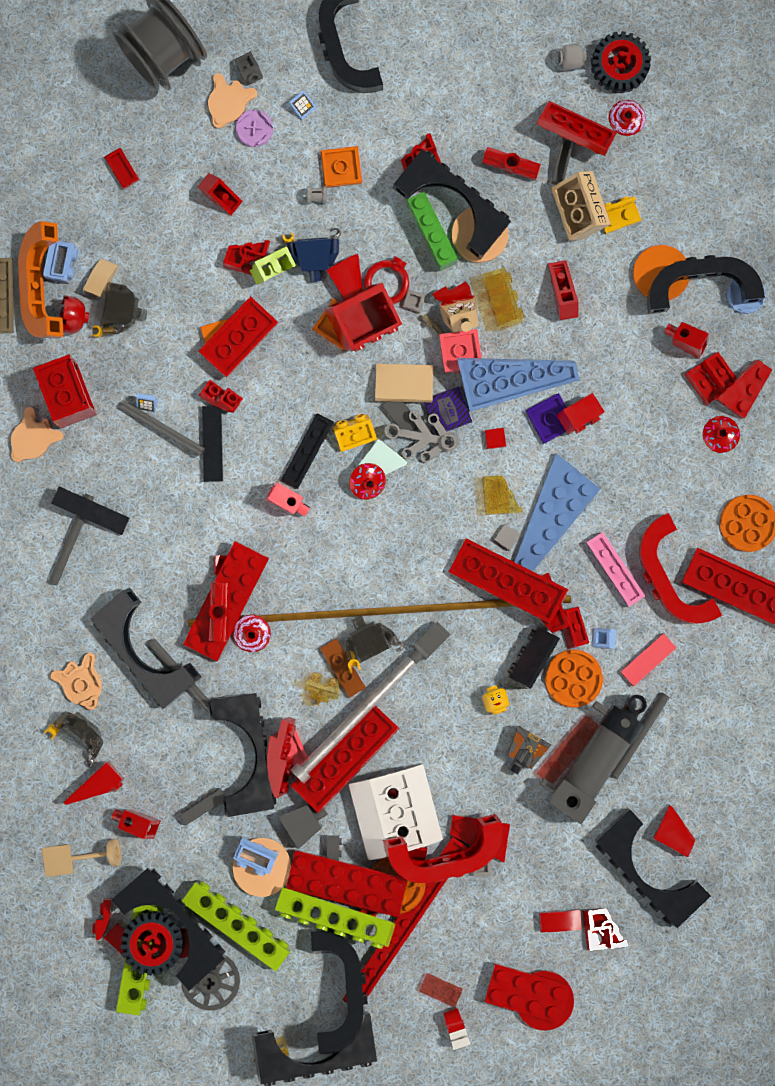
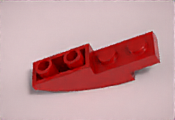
[267,717,296,798]

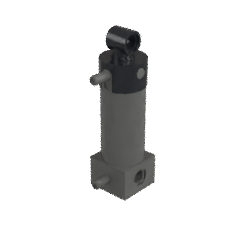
[540,695,647,824]

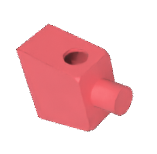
[265,482,310,517]

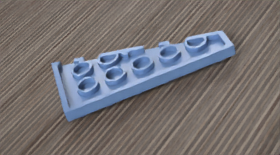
[457,358,579,411]
[514,453,600,571]

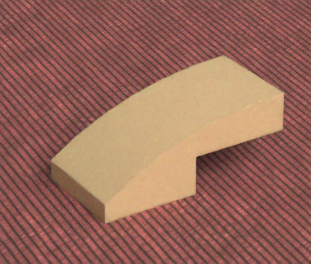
[83,259,118,298]

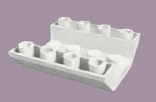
[348,764,443,860]

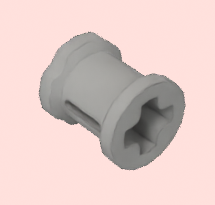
[307,186,327,204]

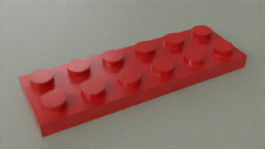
[449,538,569,624]
[183,541,269,662]
[681,547,775,625]
[291,706,400,813]
[286,850,408,918]

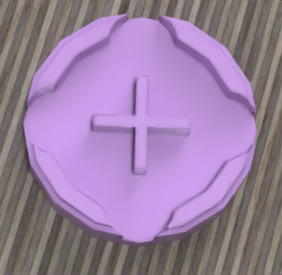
[236,110,273,147]

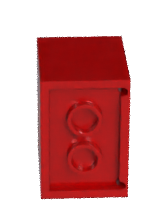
[324,282,402,352]
[33,354,97,429]

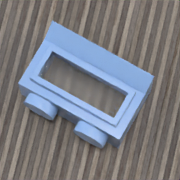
[43,241,78,284]
[233,836,279,876]

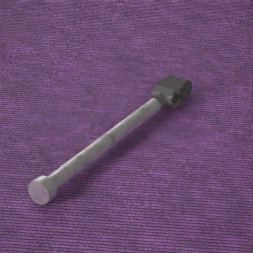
[290,621,451,784]

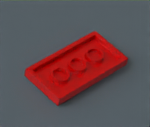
[537,101,617,156]
[198,296,278,378]
[484,963,571,1024]

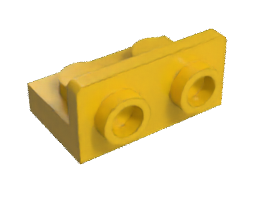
[604,196,641,234]
[332,414,377,452]

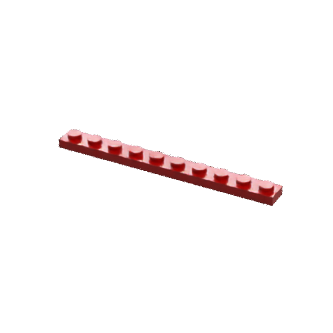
[342,836,468,1003]

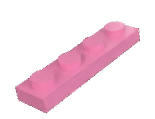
[586,532,645,607]

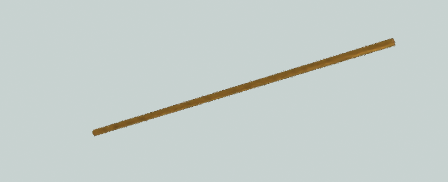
[188,595,571,627]

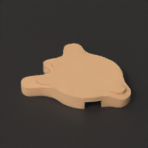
[208,73,257,129]
[11,407,63,462]
[51,653,102,710]

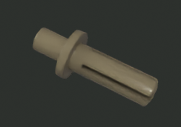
[422,314,445,336]

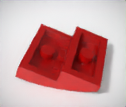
[685,352,737,406]

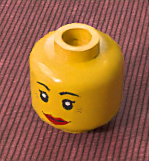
[482,685,510,715]

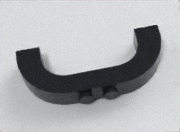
[318,0,383,93]
[647,255,765,314]
[311,931,368,1055]

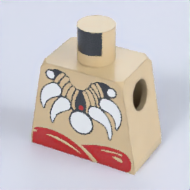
[440,295,479,332]

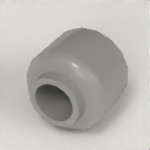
[558,44,587,70]

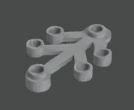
[385,410,458,463]

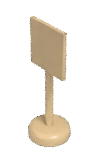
[42,839,122,877]

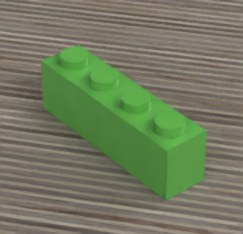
[407,192,458,271]

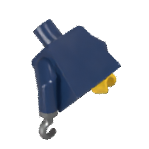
[282,228,341,282]

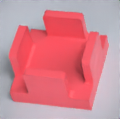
[439,329,482,374]

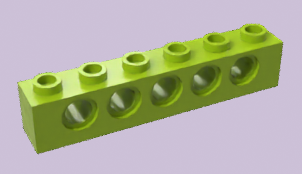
[182,881,291,971]
[275,887,396,949]
[116,905,163,1016]

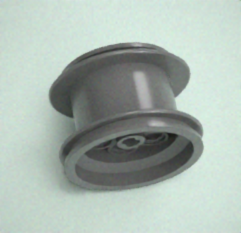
[113,0,207,90]

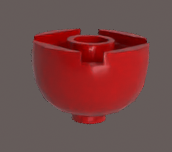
[59,295,89,334]

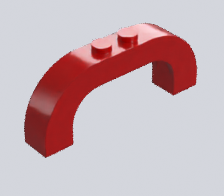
[639,513,723,624]
[383,814,503,883]

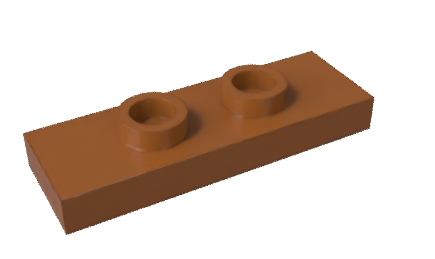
[320,638,366,698]

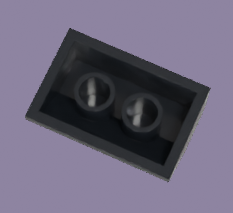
[507,627,560,689]

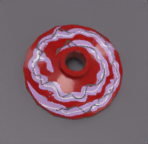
[608,100,646,136]
[233,614,271,652]

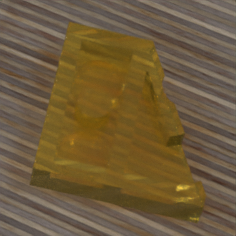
[482,475,523,515]

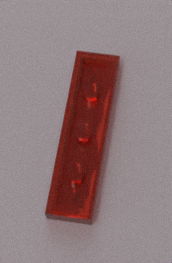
[536,715,599,784]

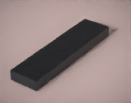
[202,406,223,482]
[281,413,334,489]
[51,486,130,535]

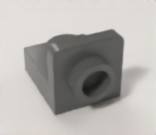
[234,51,263,86]

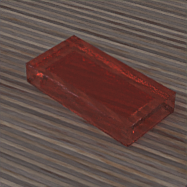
[419,972,463,1007]

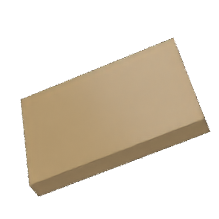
[375,364,433,403]

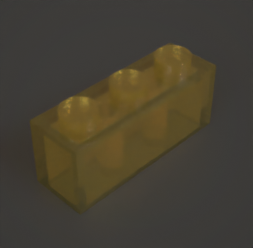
[482,267,524,331]

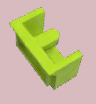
[250,246,296,285]

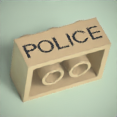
[551,171,611,241]

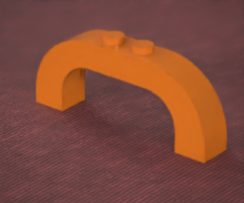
[18,221,63,339]

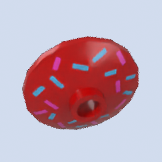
[702,416,740,453]
[349,463,386,500]

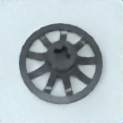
[182,954,240,1010]

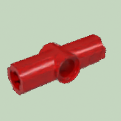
[482,147,541,181]
[209,582,228,642]

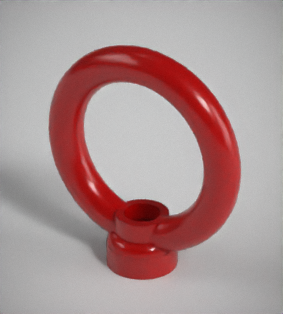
[364,256,410,304]

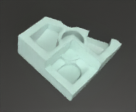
[357,439,408,482]

